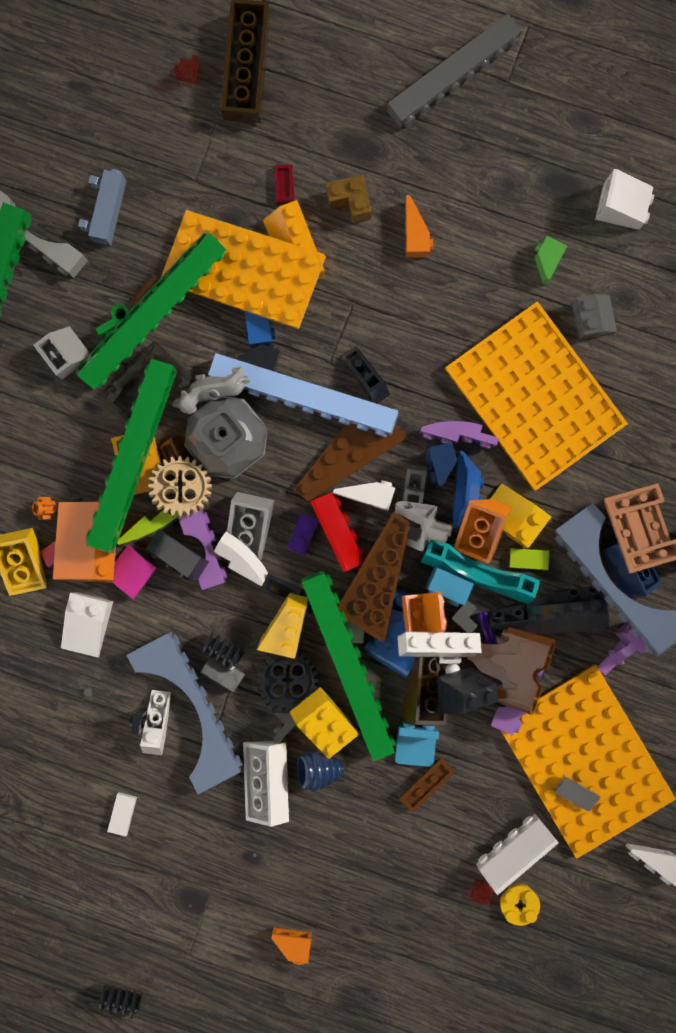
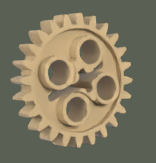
[148,456,212,519]

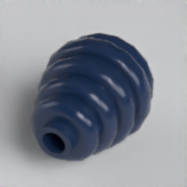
[297,751,344,791]

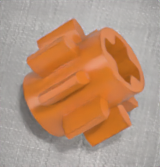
[32,497,57,520]

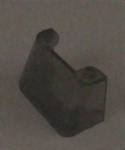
[101,341,192,421]

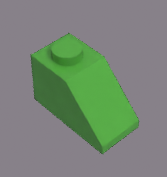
[535,236,567,285]

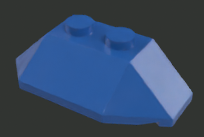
[451,451,484,529]

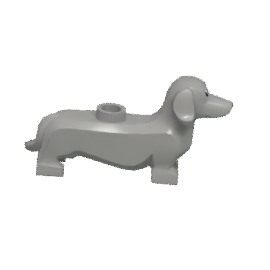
[172,367,250,414]

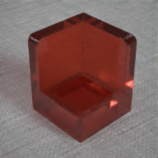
[174,55,200,84]

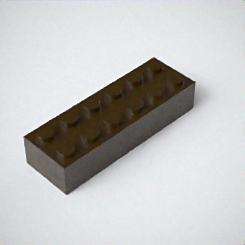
[221,0,270,123]

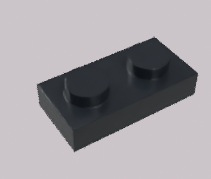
[129,708,148,735]

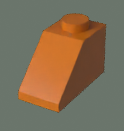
[271,927,312,965]

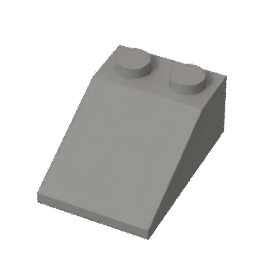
[227,492,274,560]

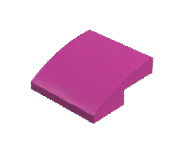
[113,545,157,599]

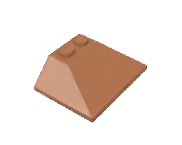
[604,484,676,574]

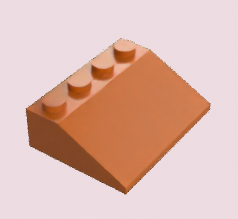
[53,502,116,583]

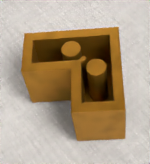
[326,175,372,223]

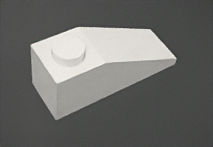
[333,480,395,511]

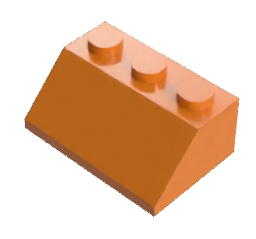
[454,499,512,564]

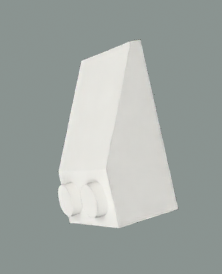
[61,592,113,657]

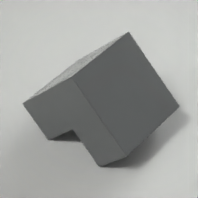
[449,600,478,633]

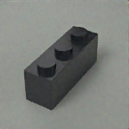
[146,529,209,581]

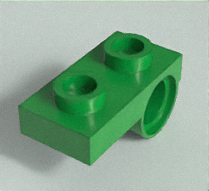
[95,304,129,339]

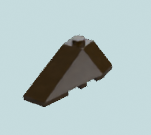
[401,657,447,725]

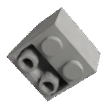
[34,326,90,380]

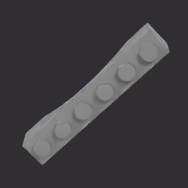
[0,191,88,278]

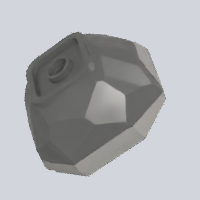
[184,397,268,479]

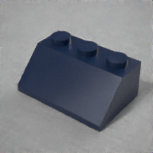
[601,541,662,600]

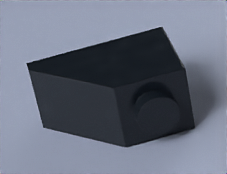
[236,344,281,372]

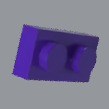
[287,513,319,556]

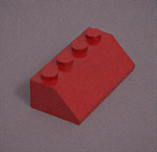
[310,493,366,572]

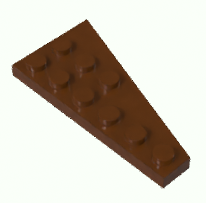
[294,423,409,502]
[338,512,411,643]

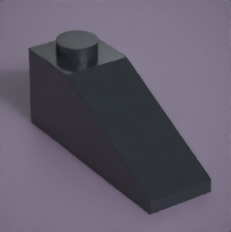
[341,346,390,404]

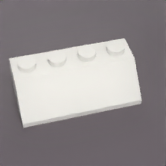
[243,741,289,827]
[477,814,558,895]

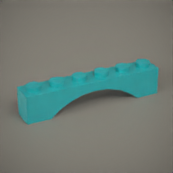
[421,539,540,605]

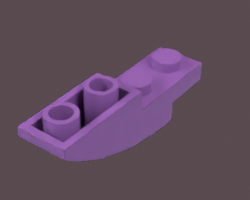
[419,421,499,449]

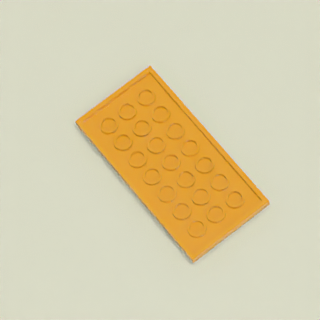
[161,210,326,329]

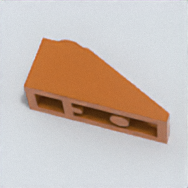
[405,195,433,258]

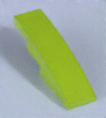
[117,510,185,545]

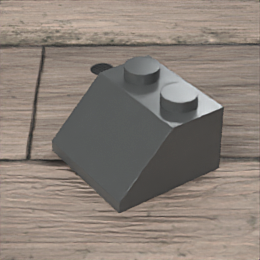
[572,294,617,340]

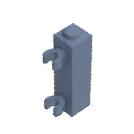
[78,169,126,246]

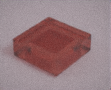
[470,879,494,905]

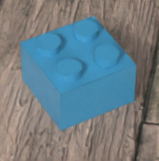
[425,568,474,607]

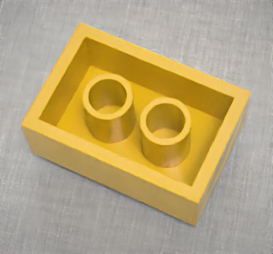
[290,687,359,759]

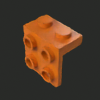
[402,592,446,633]

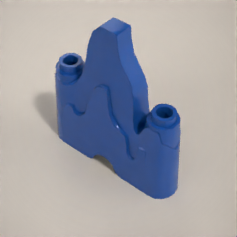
[364,589,415,678]

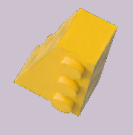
[257,593,308,659]

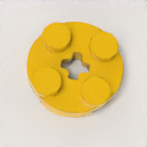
[500,884,540,926]

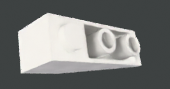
[140,690,171,755]
[625,843,676,886]

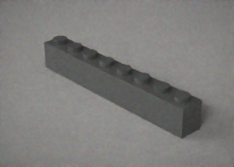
[387,14,522,129]

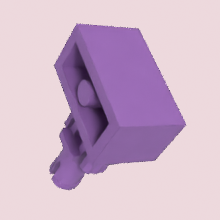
[597,622,648,675]

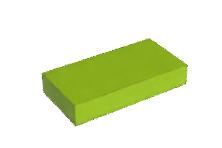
[509,548,549,570]

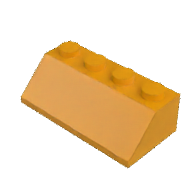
[263,200,325,280]

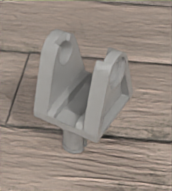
[395,501,453,551]

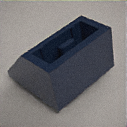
[424,442,457,489]

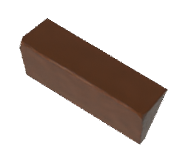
[129,274,160,307]
[159,436,192,479]

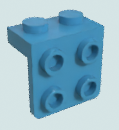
[395,722,439,767]

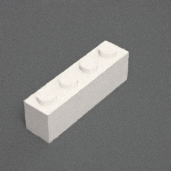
[398,632,481,657]

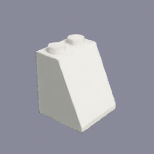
[595,169,654,230]

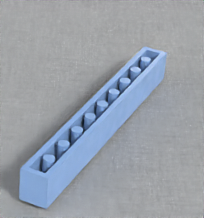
[208,353,398,437]

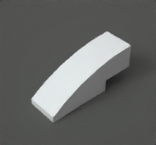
[214,532,268,586]

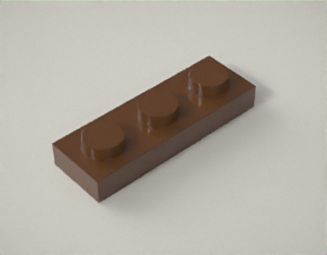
[399,757,455,813]

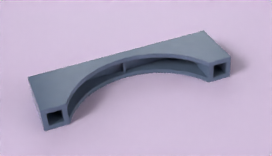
[555,503,676,657]
[127,632,242,794]

